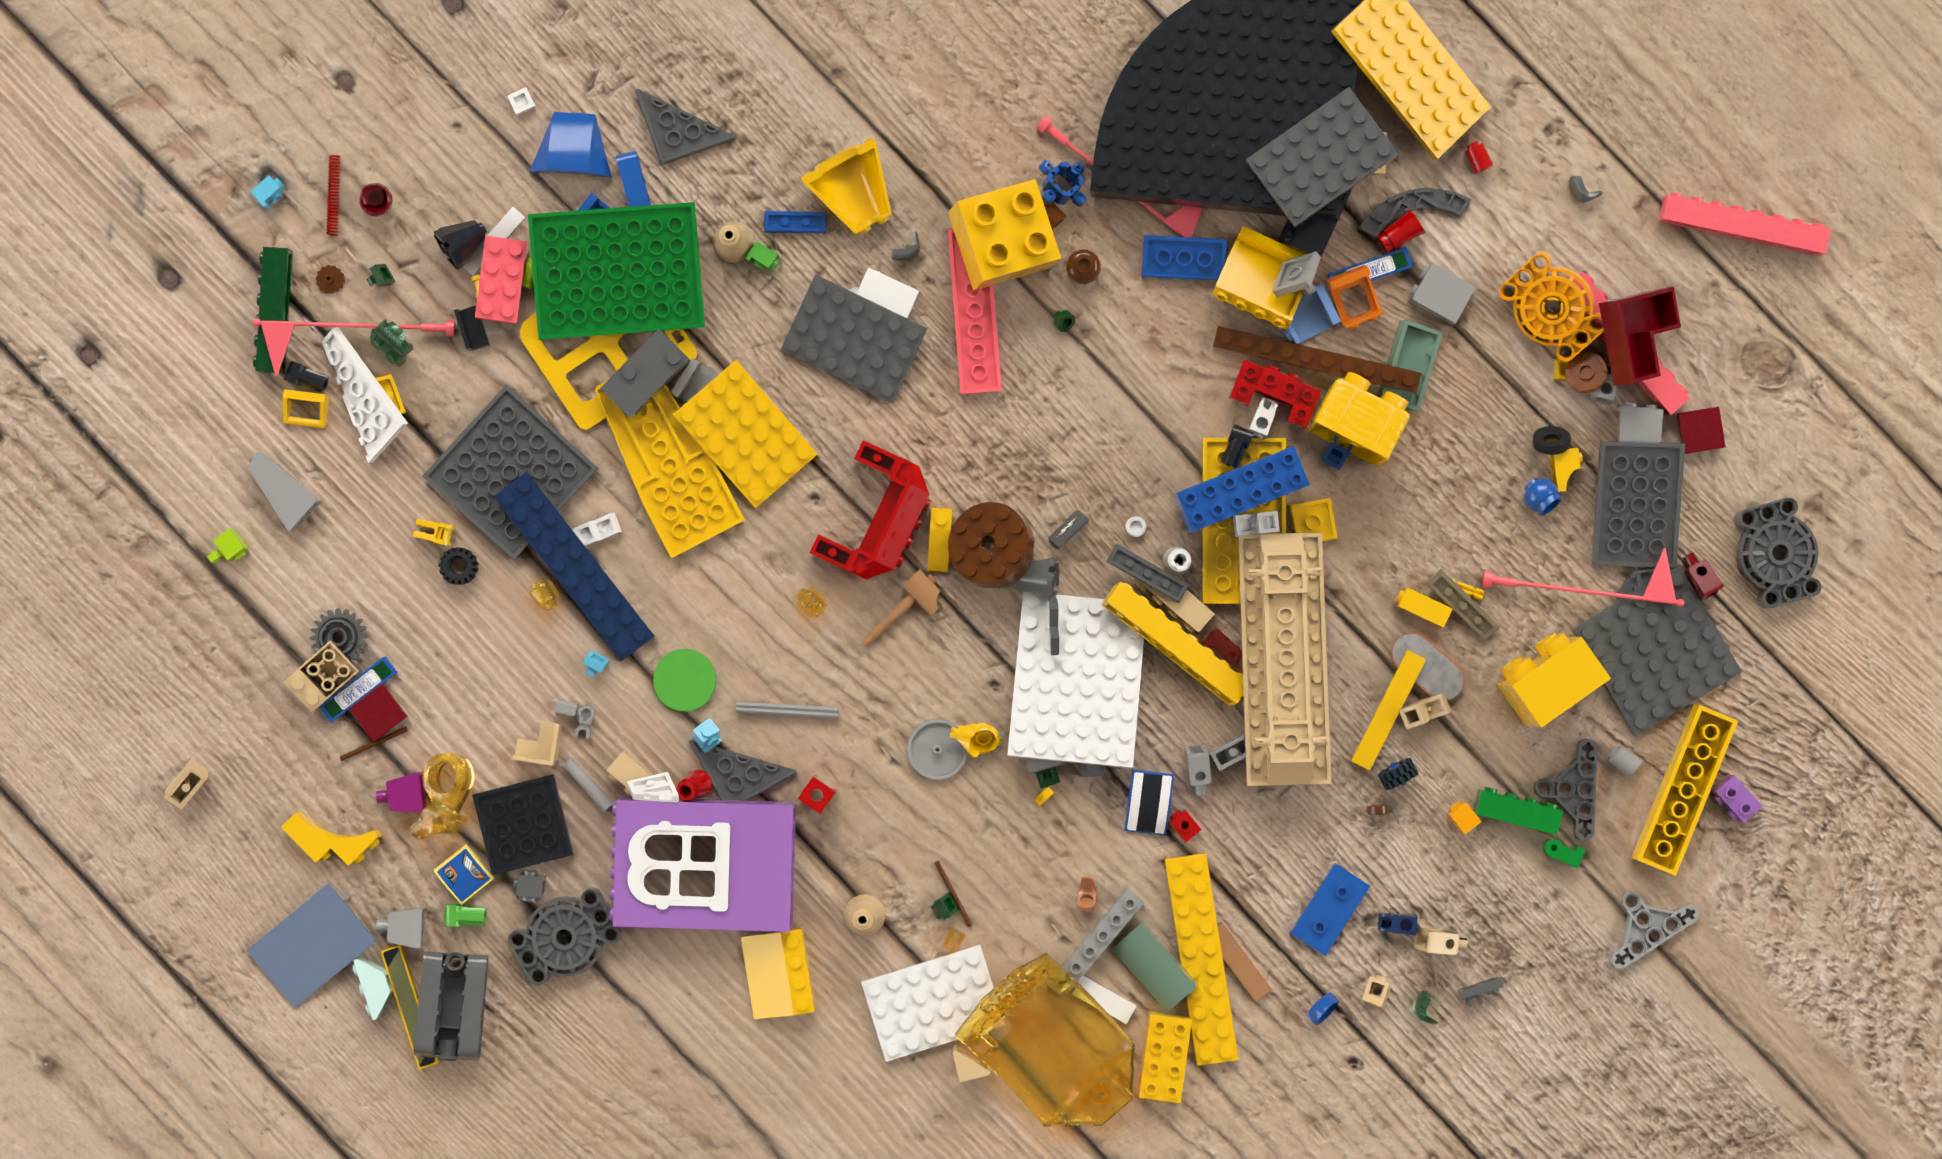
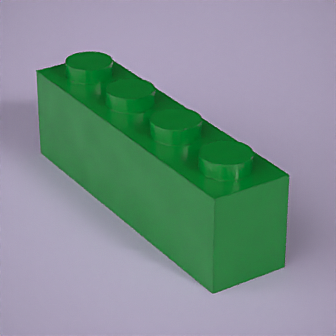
[1473,787,1563,835]

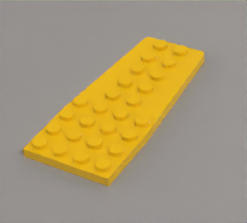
[595,381,745,558]

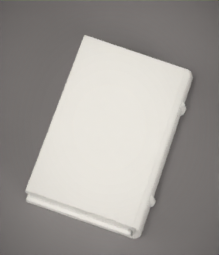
[856,268,920,318]

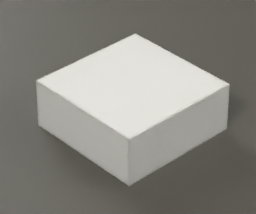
[508,87,536,116]

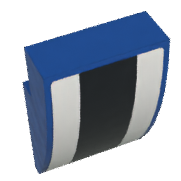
[1124,769,1174,836]

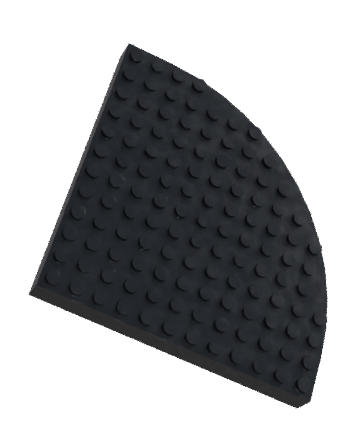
[1090,0,1363,221]

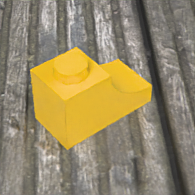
[1550,448,1583,492]

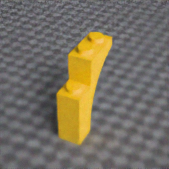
[281,811,382,866]

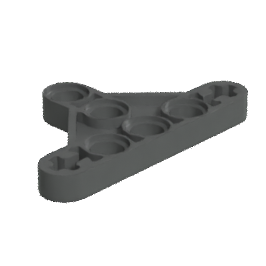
[1534,739,1597,841]

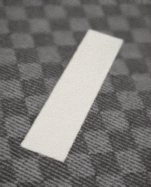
[463,207,525,276]

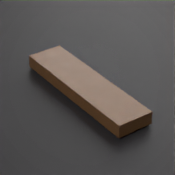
[1218,922,1272,1002]

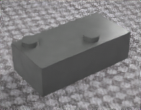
[600,329,690,419]

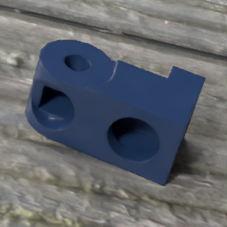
[1377,913,1418,936]

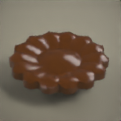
[316,265,345,294]

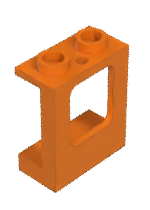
[1326,265,1385,330]

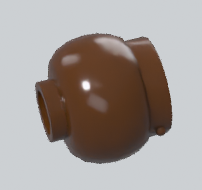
[1066,249,1101,284]

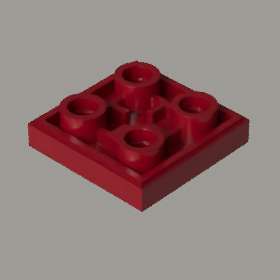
[1677,407,1726,454]
[349,684,408,742]

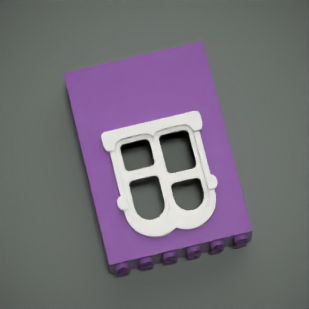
[609,797,796,932]

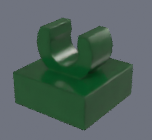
[367,264,396,287]
[1035,767,1060,789]
[931,892,959,920]

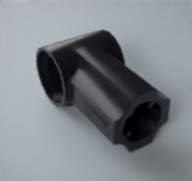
[284,361,329,393]
[1220,424,1254,469]

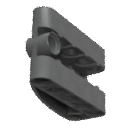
[414,951,488,1061]

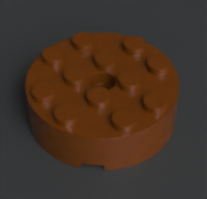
[948,502,1035,589]

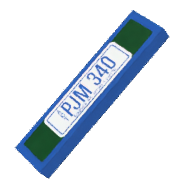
[1327,247,1413,289]
[319,656,399,723]

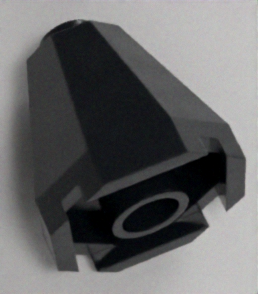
[434,220,487,270]

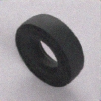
[1532,426,1571,455]

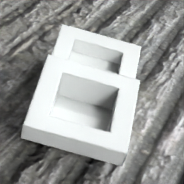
[1233,511,1280,537]
[573,512,622,546]

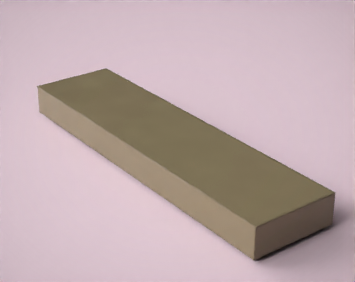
[1426,569,1500,641]

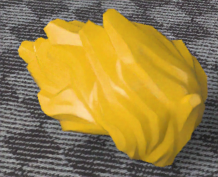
[950,723,1002,758]

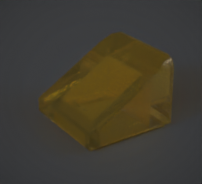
[942,927,965,952]

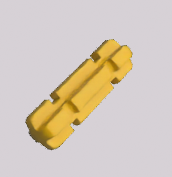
[1452,579,1484,601]

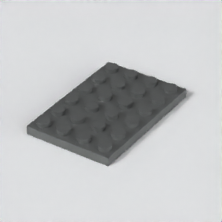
[1246,87,1399,228]
[781,274,928,403]
[1592,441,1685,568]

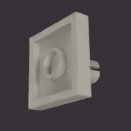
[1272,252,1321,297]

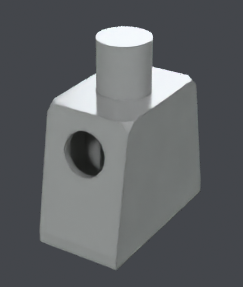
[1184,744,1211,796]
[376,907,426,949]

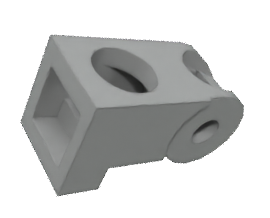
[1590,363,1617,405]

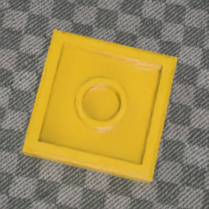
[1289,498,1338,541]

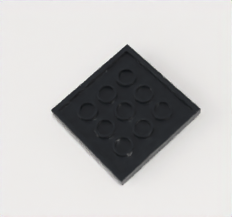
[472,774,574,875]

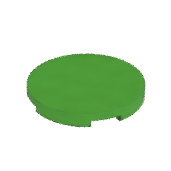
[653,649,716,711]

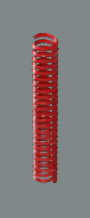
[326,154,341,236]

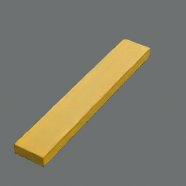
[1351,650,1426,770]

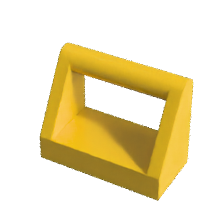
[283,389,330,429]

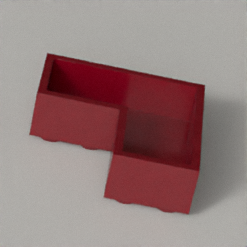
[1599,286,1681,386]

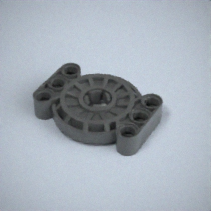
[1734,498,1822,608]
[508,888,622,986]

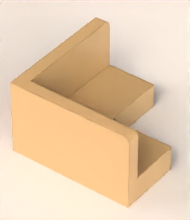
[512,721,563,766]

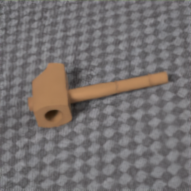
[862,569,941,647]

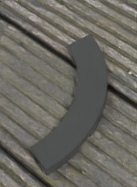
[1358,188,1472,239]

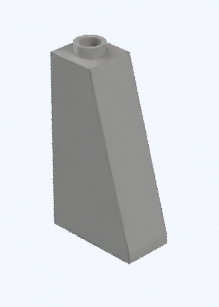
[247,451,321,532]

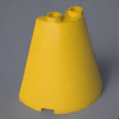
[801,138,892,234]

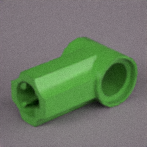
[444,904,487,927]

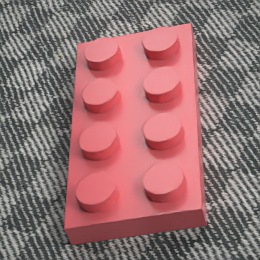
[475,236,527,324]

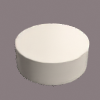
[1125,516,1146,537]

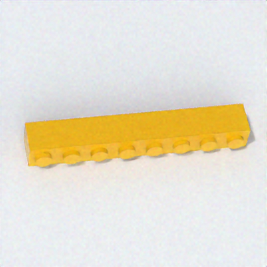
[1101,582,1243,706]

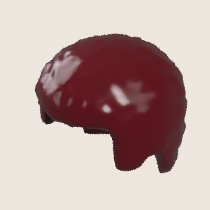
[359,183,393,217]

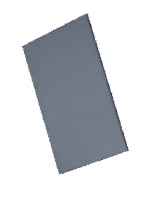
[247,883,376,1008]

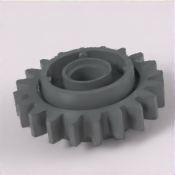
[310,608,369,662]

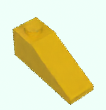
[927,508,953,572]

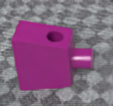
[376,772,427,812]

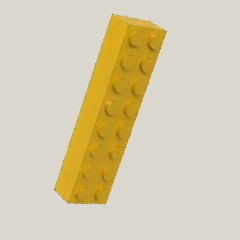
[1631,704,1738,876]

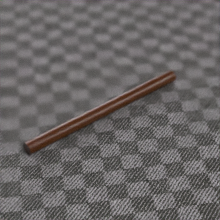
[340,727,408,761]
[934,860,973,927]

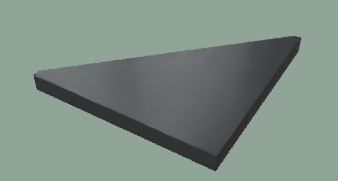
[635,89,736,165]
[689,740,797,801]

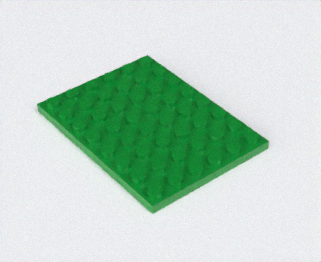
[528,202,705,340]

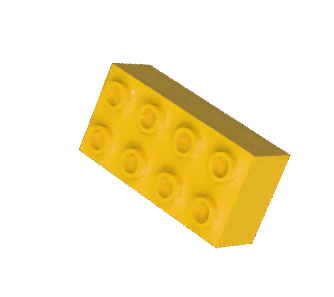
[1138,1011,1192,1103]

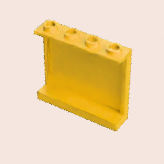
[1211,226,1306,329]

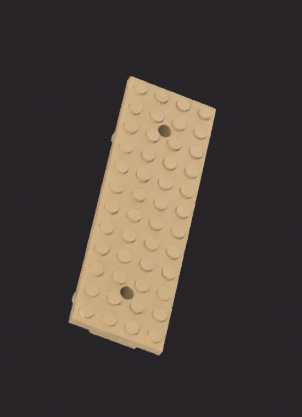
[1238,533,1331,786]

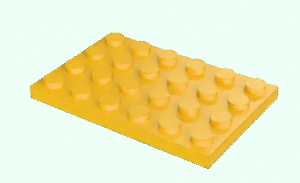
[673,360,818,508]

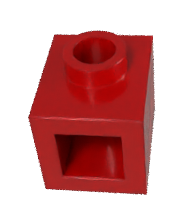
[1169,809,1202,843]

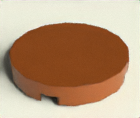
[1565,352,1608,393]

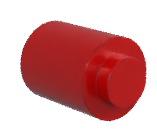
[1464,141,1494,175]

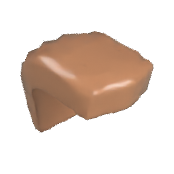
[1077,876,1097,913]

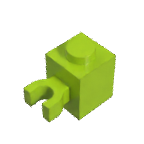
[207,528,249,563]

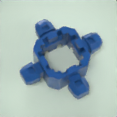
[1039,160,1087,207]

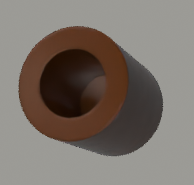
[1044,202,1067,230]

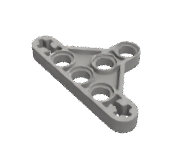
[1609,892,1699,969]

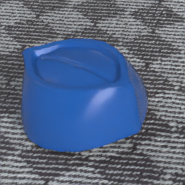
[1306,993,1339,1025]

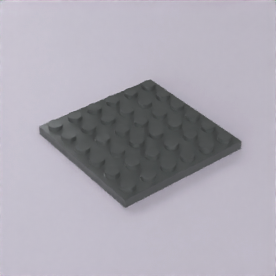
[422,385,599,560]
[1572,565,1742,736]

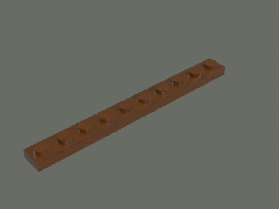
[1213,326,1421,394]

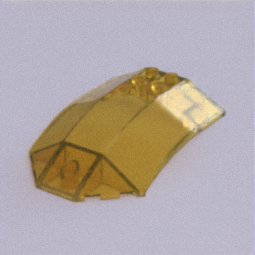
[955,953,1135,1127]

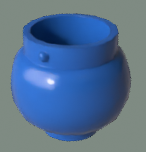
[1523,478,1562,516]

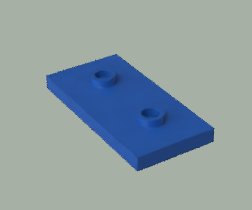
[1141,235,1227,281]
[1290,863,1370,956]

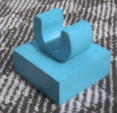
[583,650,610,678]

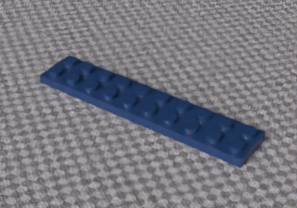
[494,471,655,662]

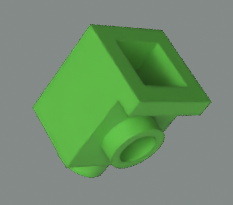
[745,241,780,272]

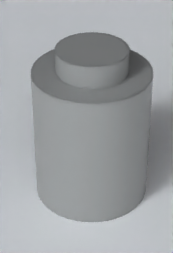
[1607,745,1641,776]

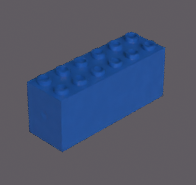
[1173,446,1310,534]

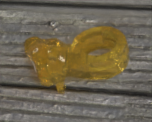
[410,752,474,839]

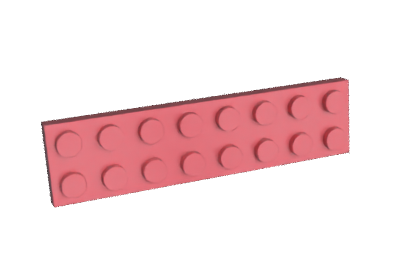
[948,229,1002,395]

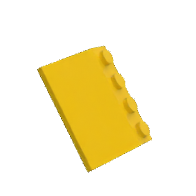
[741,926,816,1019]

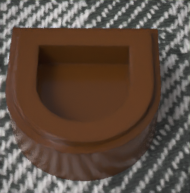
[1366,805,1389,815]

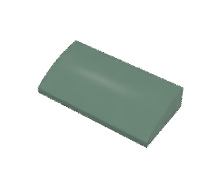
[1377,320,1443,412]
[1112,922,1198,1012]

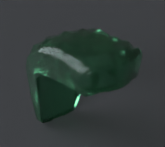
[1414,990,1438,1024]

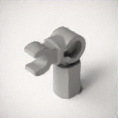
[555,700,595,739]

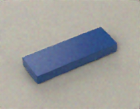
[764,211,827,234]

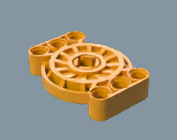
[1499,251,1604,362]

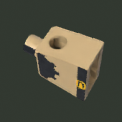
[1414,927,1468,955]

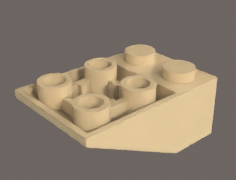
[283,640,359,713]

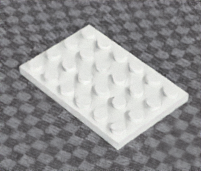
[861,944,1005,1062]

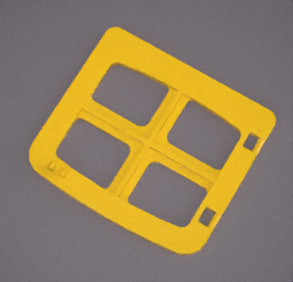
[520,312,697,430]

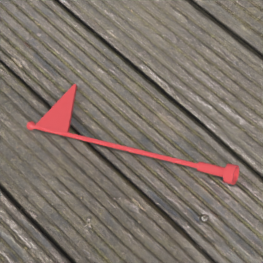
[1036,115,1203,237]
[252,318,456,376]
[1482,548,1685,607]

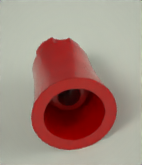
[1377,209,1425,253]
[676,770,712,801]

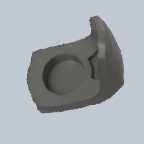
[1568,176,1603,203]
[891,232,920,261]

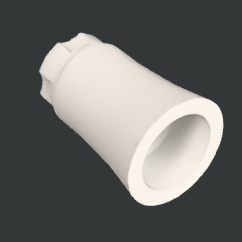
[1163,547,1192,576]

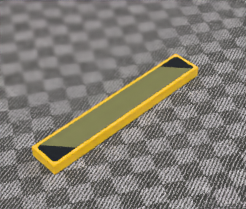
[380,945,440,1070]

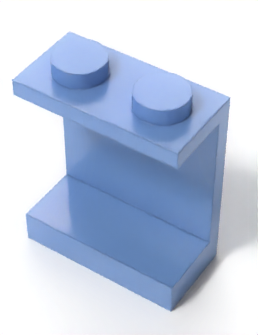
[1284,284,1341,344]

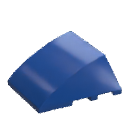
[529,112,612,178]

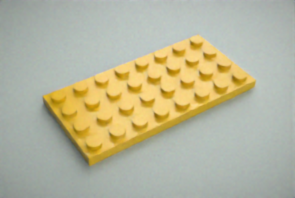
[1331,0,1491,160]
[1202,438,1286,604]

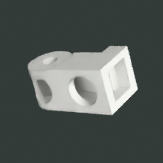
[1248,397,1278,438]

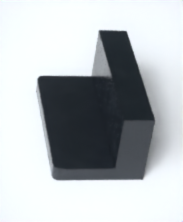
[454,305,490,352]

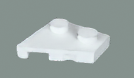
[627,772,679,803]

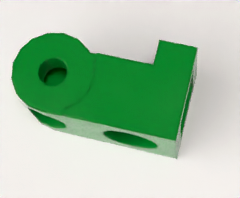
[1542,838,1586,868]

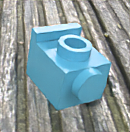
[250,175,286,210]
[693,718,722,754]

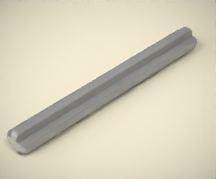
[736,702,839,719]

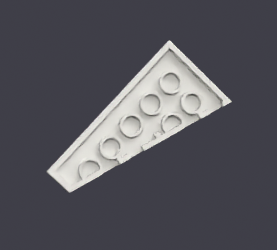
[322,327,408,463]

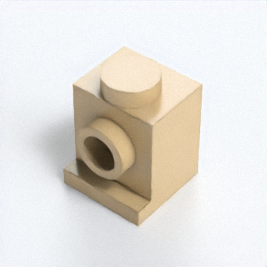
[1362,975,1391,1010]

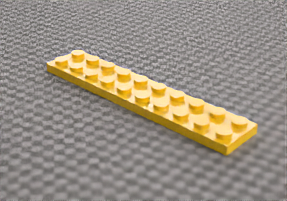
[1165,853,1239,1066]

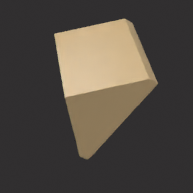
[953,1044,991,1082]

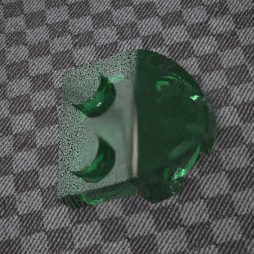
[370,319,413,368]

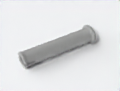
[562,758,616,813]

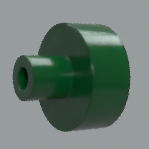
[1054,310,1075,332]

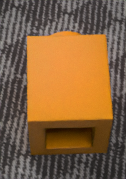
[1447,801,1482,835]

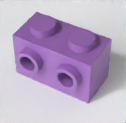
[1711,774,1762,823]

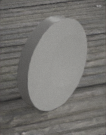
[908,719,968,780]

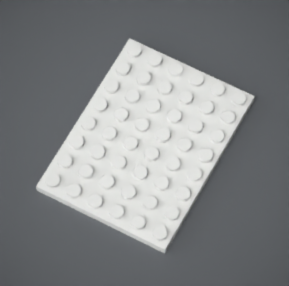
[1007,591,1144,769]

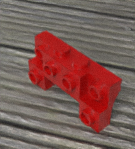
[1229,359,1321,429]

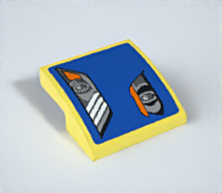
[434,844,494,905]

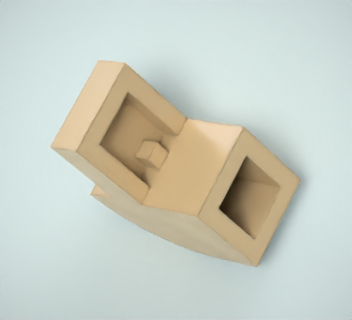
[1399,692,1452,729]

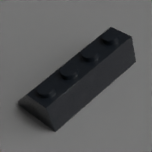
[1277,188,1353,259]

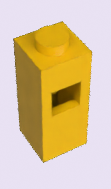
[1395,587,1452,628]

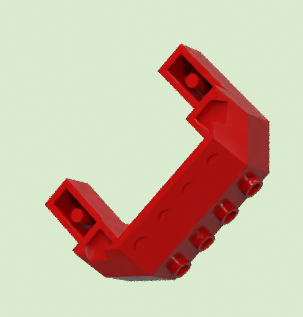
[809,440,931,580]

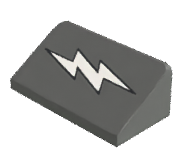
[1049,510,1089,549]

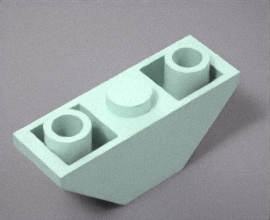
[352,957,393,1020]

